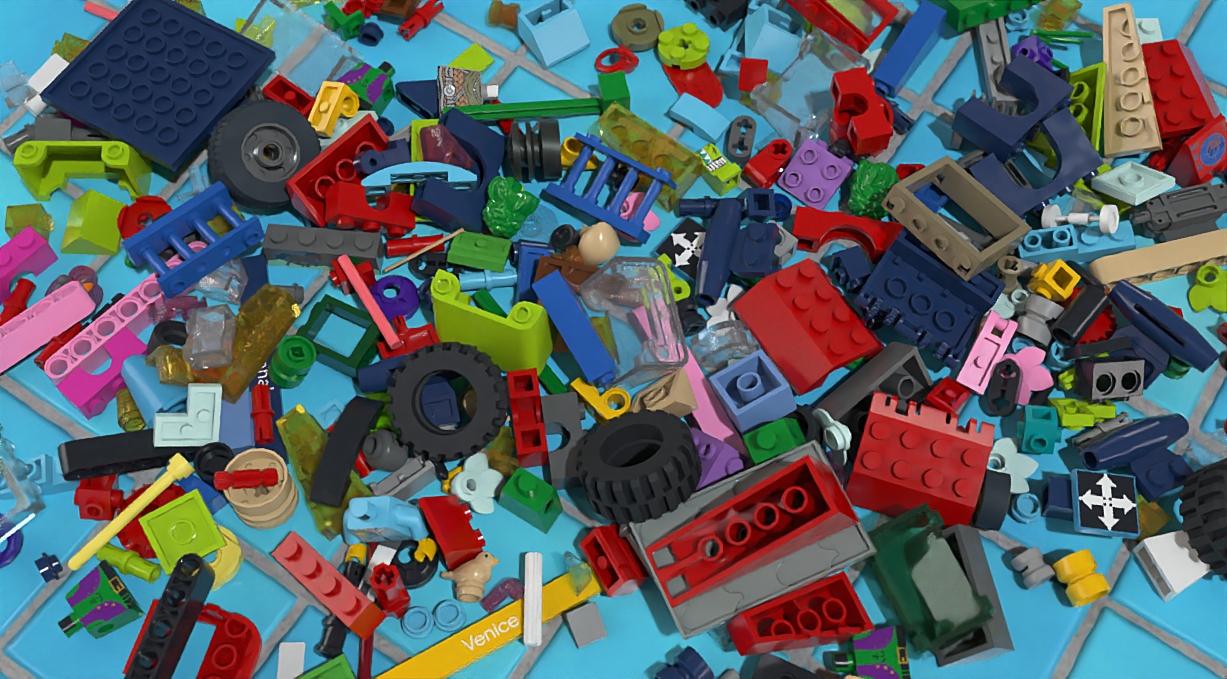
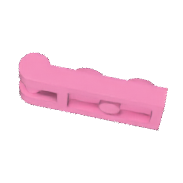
[954,310,1018,395]

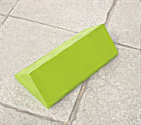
[1046,61,1106,167]

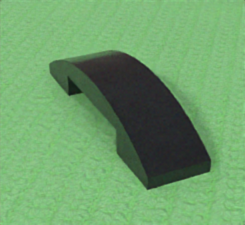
[309,395,385,509]

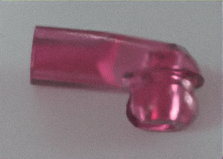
[479,577,525,614]

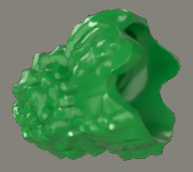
[848,159,899,221]
[482,176,540,238]

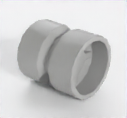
[1014,294,1065,347]

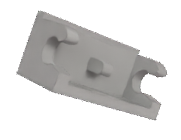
[369,453,438,501]

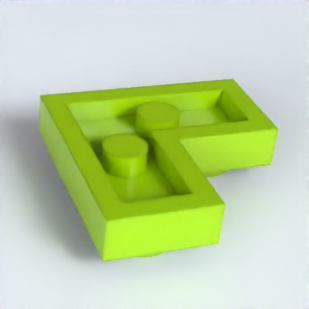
[1047,398,1116,430]

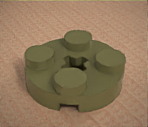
[612,4,664,52]

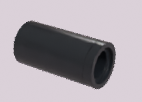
[1050,285,1109,347]

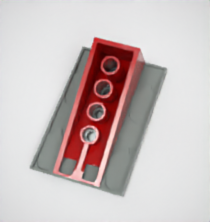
[629,440,877,640]

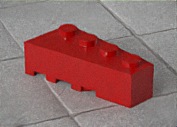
[726,571,875,656]

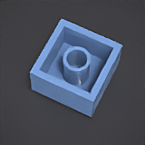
[709,349,797,436]

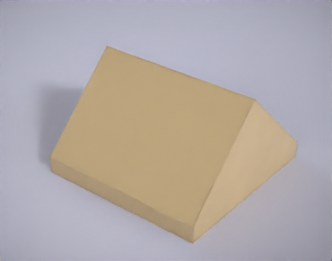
[629,367,699,419]

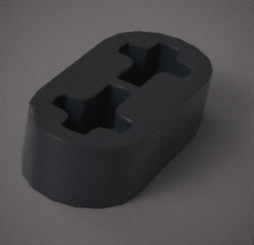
[410,252,465,281]
[987,360,1023,417]

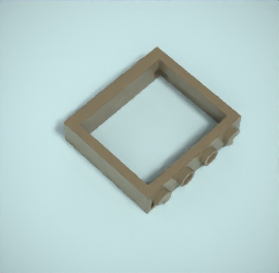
[881,155,1032,282]

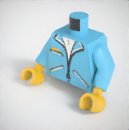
[342,496,438,564]

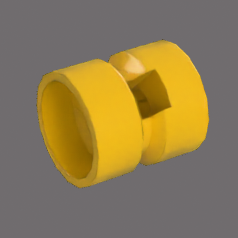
[1052,549,1111,608]

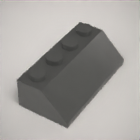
[810,341,935,464]
[906,524,1014,668]

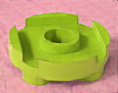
[658,23,710,70]

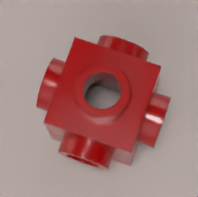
[74,474,124,521]

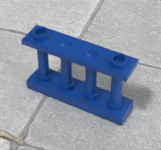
[545,132,677,245]
[122,181,266,301]

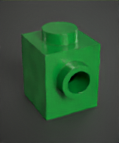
[597,71,630,117]

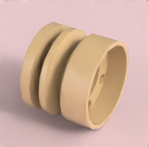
[223,448,299,530]

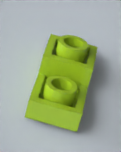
[436,42,495,78]

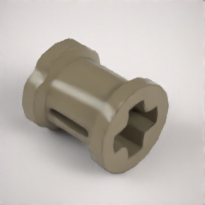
[994,256,1024,294]

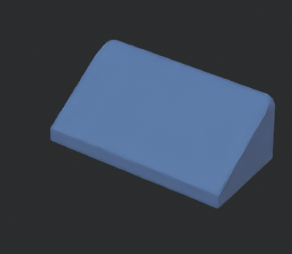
[219,391,255,457]

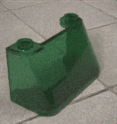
[866,502,995,661]

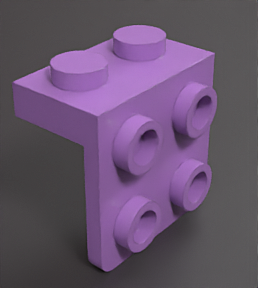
[778,137,855,210]
[690,428,750,495]

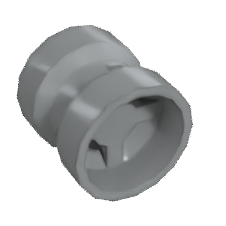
[1011,546,1056,590]

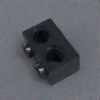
[1074,355,1145,403]

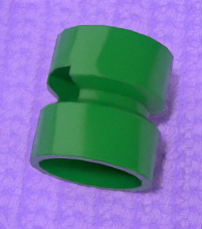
[267,335,317,388]

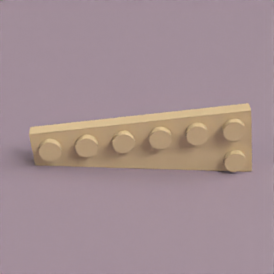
[1103,2,1162,159]

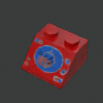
[1165,114,1227,189]

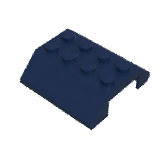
[854,226,1006,370]

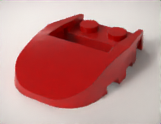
[122,599,262,679]

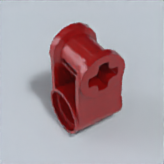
[742,138,792,189]

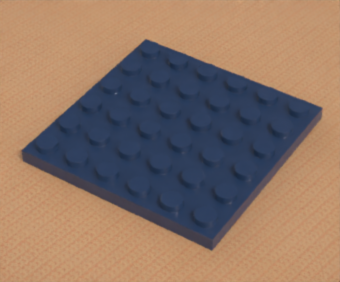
[39,0,276,172]

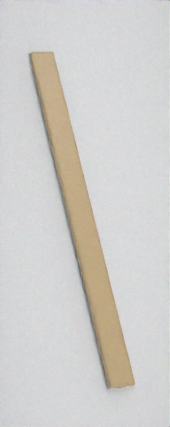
[383,228,464,273]

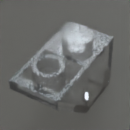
[195,237,249,305]

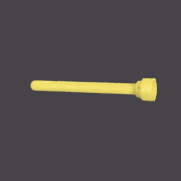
[68,453,195,570]

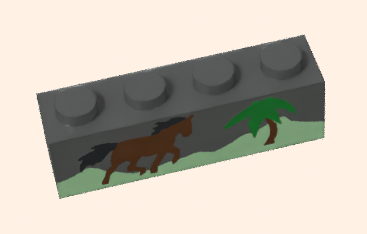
[262,224,385,275]

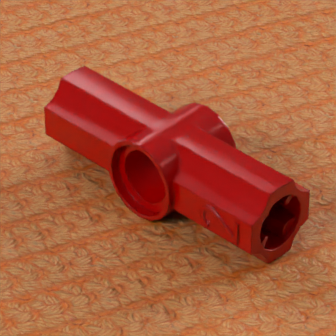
[369,562,411,620]

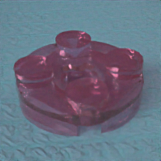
[146,296,208,325]

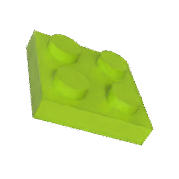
[138,488,227,576]

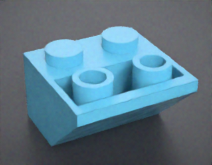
[517,0,591,69]
[745,3,807,81]

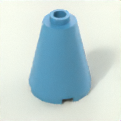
[121,354,188,429]

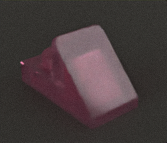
[420,124,474,170]

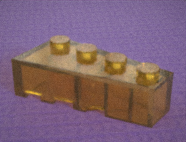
[597,101,702,213]
[174,283,301,405]
[276,403,375,542]

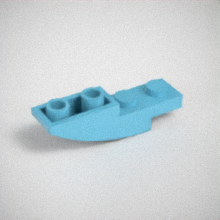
[1018,220,1137,264]
[0,454,81,499]

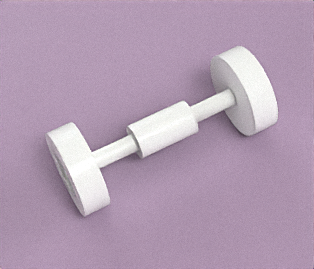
[1042,204,1119,234]

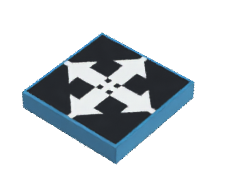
[652,215,707,287]
[1071,469,1140,539]

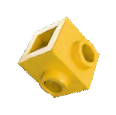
[1027,258,1081,302]

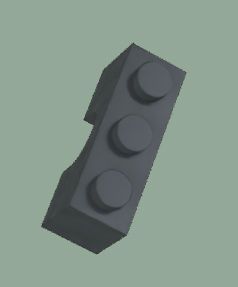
[541,392,589,491]

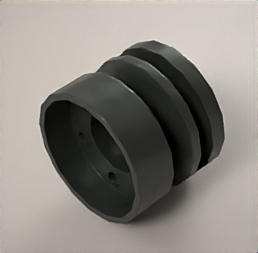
[508,120,562,181]

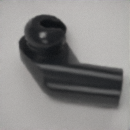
[832,138,868,165]

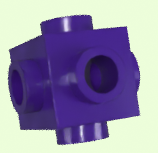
[1011,34,1054,72]

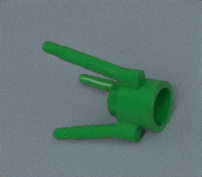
[1029,28,1094,70]

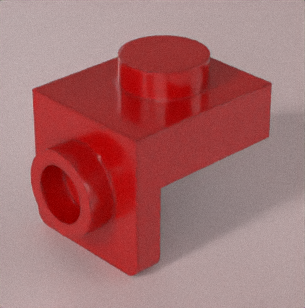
[329,259,376,296]

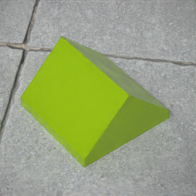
[60,189,126,256]

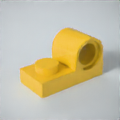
[308,81,359,137]
[570,377,631,425]

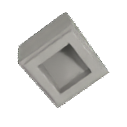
[566,602,608,649]

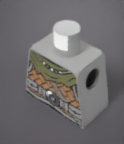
[437,66,498,117]

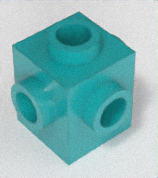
[1016,404,1062,455]

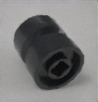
[194,442,235,495]

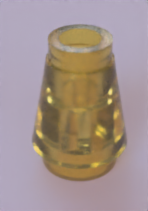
[115,388,147,432]

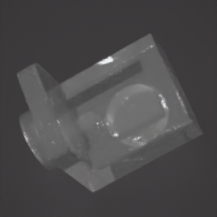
[177,166,212,205]
[1184,428,1227,468]

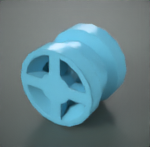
[1045,340,1077,374]

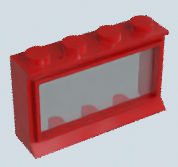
[785,0,900,62]

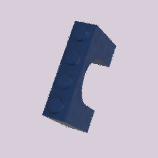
[951,53,1075,164]
[410,107,508,233]
[966,107,1104,220]

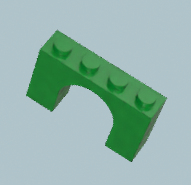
[927,0,1045,32]

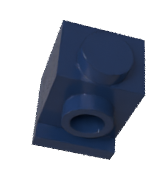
[828,245,872,294]

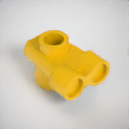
[561,137,598,170]

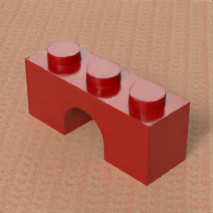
[829,67,893,156]
[325,181,415,238]
[507,368,549,468]

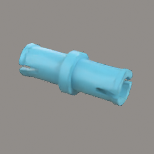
[458,268,517,292]

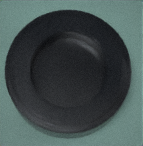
[551,224,580,254]

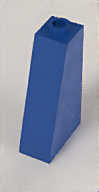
[872,0,947,99]
[532,269,621,387]

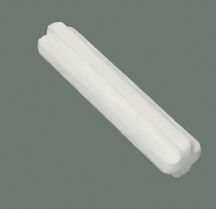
[524,552,543,647]

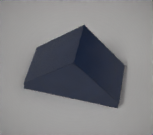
[395,80,440,119]

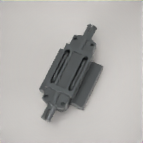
[1129,182,1227,243]

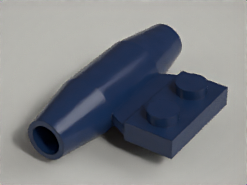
[695,198,780,306]
[1107,279,1220,390]
[358,346,478,427]
[1081,413,1194,504]

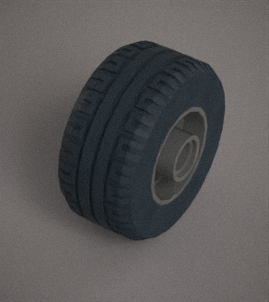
[207,99,322,210]

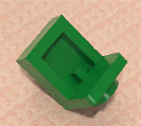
[323,1,365,42]

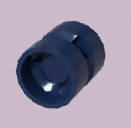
[652,646,715,679]

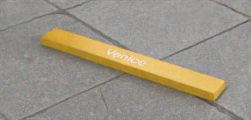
[374,562,605,679]

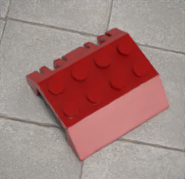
[1102,39,1221,154]
[732,258,885,397]
[845,390,995,531]

